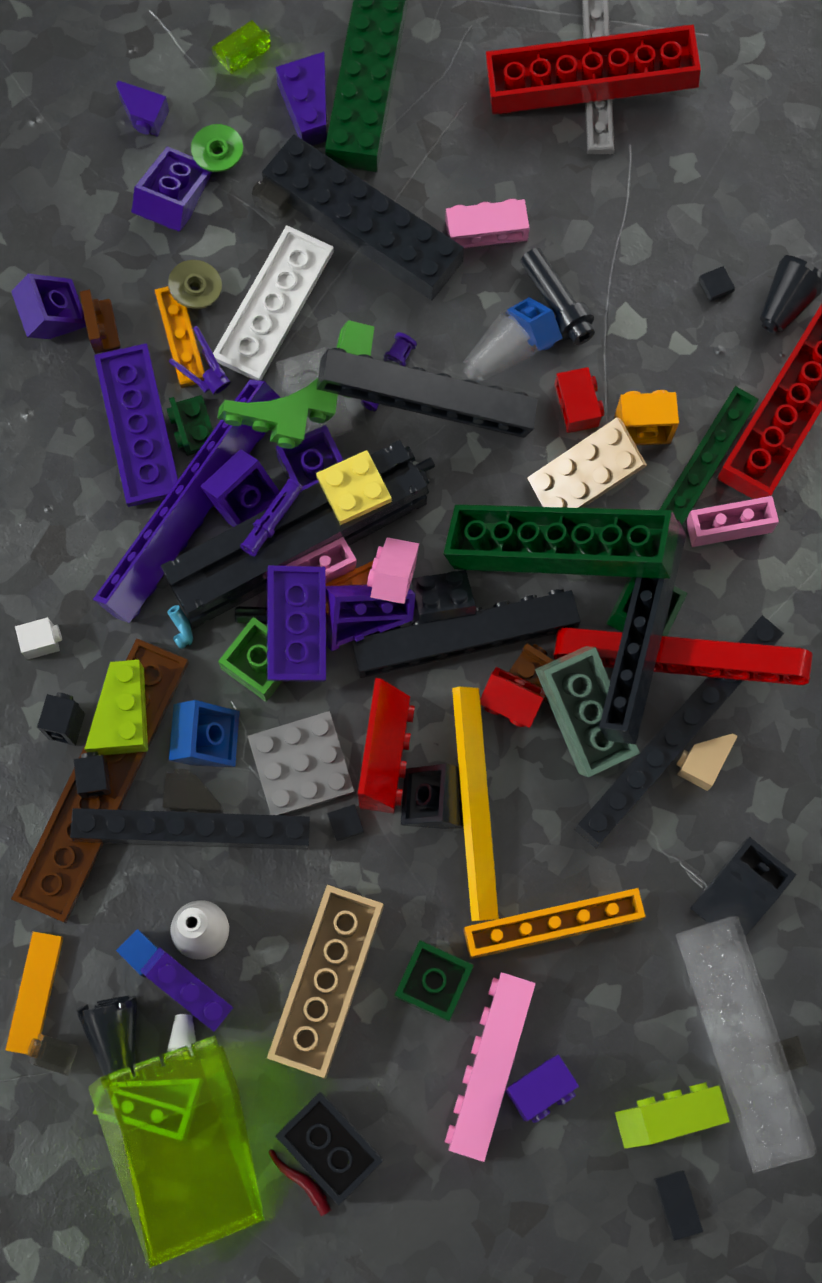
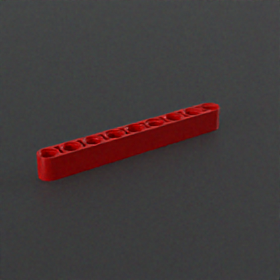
[553,628,813,685]

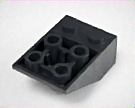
[690,837,797,946]

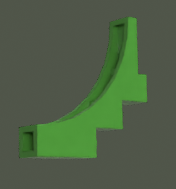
[217,320,374,449]

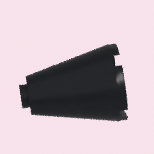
[760,255,822,334]
[76,996,137,1083]

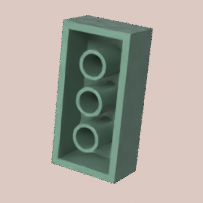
[535,646,640,777]

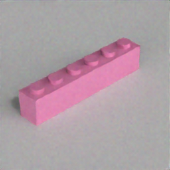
[445,972,536,1162]

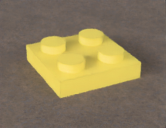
[316,450,392,525]

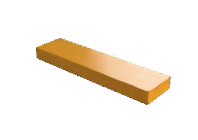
[155,286,205,388]
[5,931,63,1056]

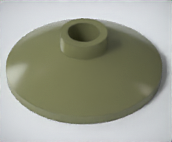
[168,260,222,309]

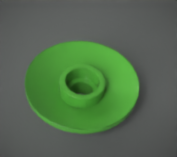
[191,124,243,172]

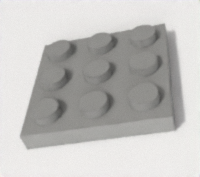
[248,711,355,815]

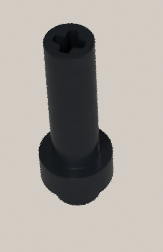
[520,248,595,345]

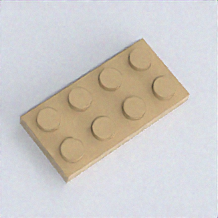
[527,417,647,508]

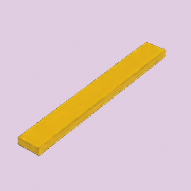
[452,687,499,921]

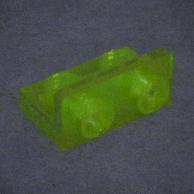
[211,20,271,74]

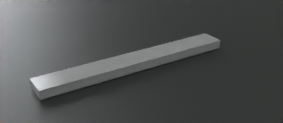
[582,0,614,154]

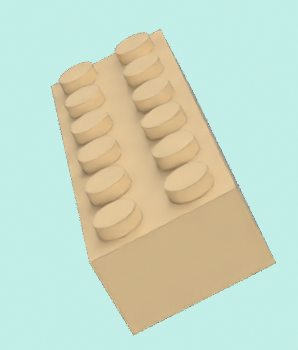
[267,885,384,1079]

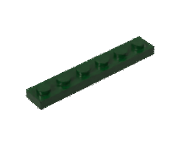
[659,386,759,525]

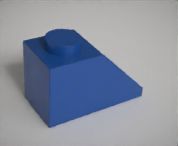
[507,297,563,351]

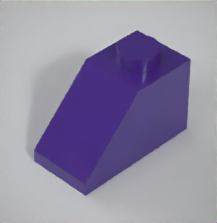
[116,80,169,136]

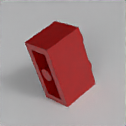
[554,367,604,433]
[480,667,546,728]

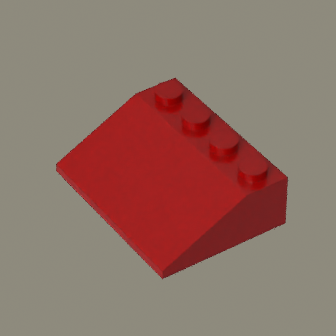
[358,678,415,814]

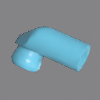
[167,605,194,649]

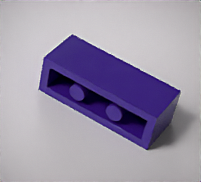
[140,947,233,1032]

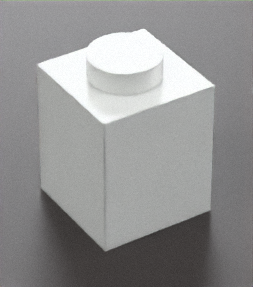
[15,617,62,660]

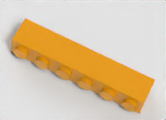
[463,888,646,959]

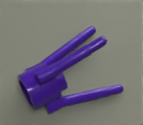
[169,326,231,395]

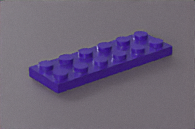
[94,343,178,507]

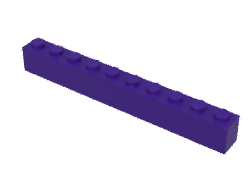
[93,380,281,623]

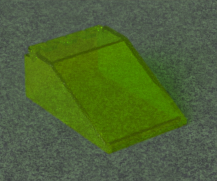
[89,1036,264,1268]

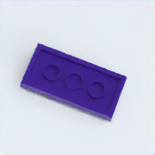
[267,565,326,682]

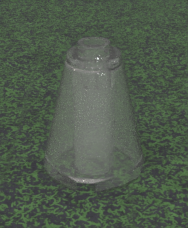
[462,310,539,383]

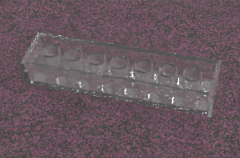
[675,916,817,1173]

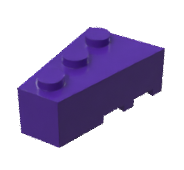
[276,52,327,146]
[326,584,415,651]

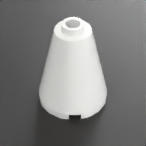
[170,900,229,960]

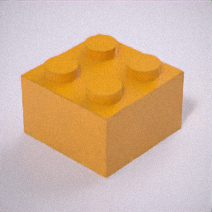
[614,390,679,445]

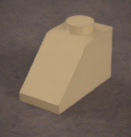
[676,733,738,791]

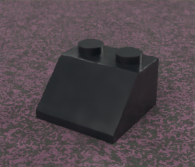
[401,764,464,829]

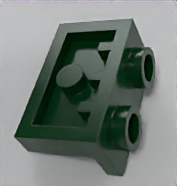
[166,395,213,456]

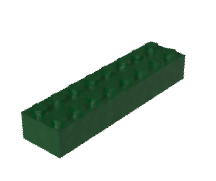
[325,0,409,172]
[443,504,680,579]

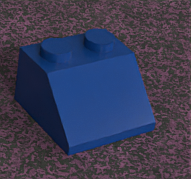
[169,700,240,767]

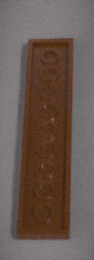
[11,638,189,923]

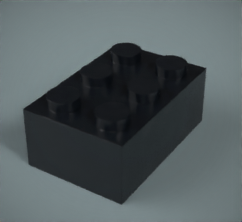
[275,1092,384,1206]

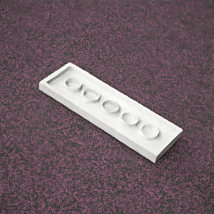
[213,225,334,381]

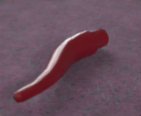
[269,1149,331,1216]

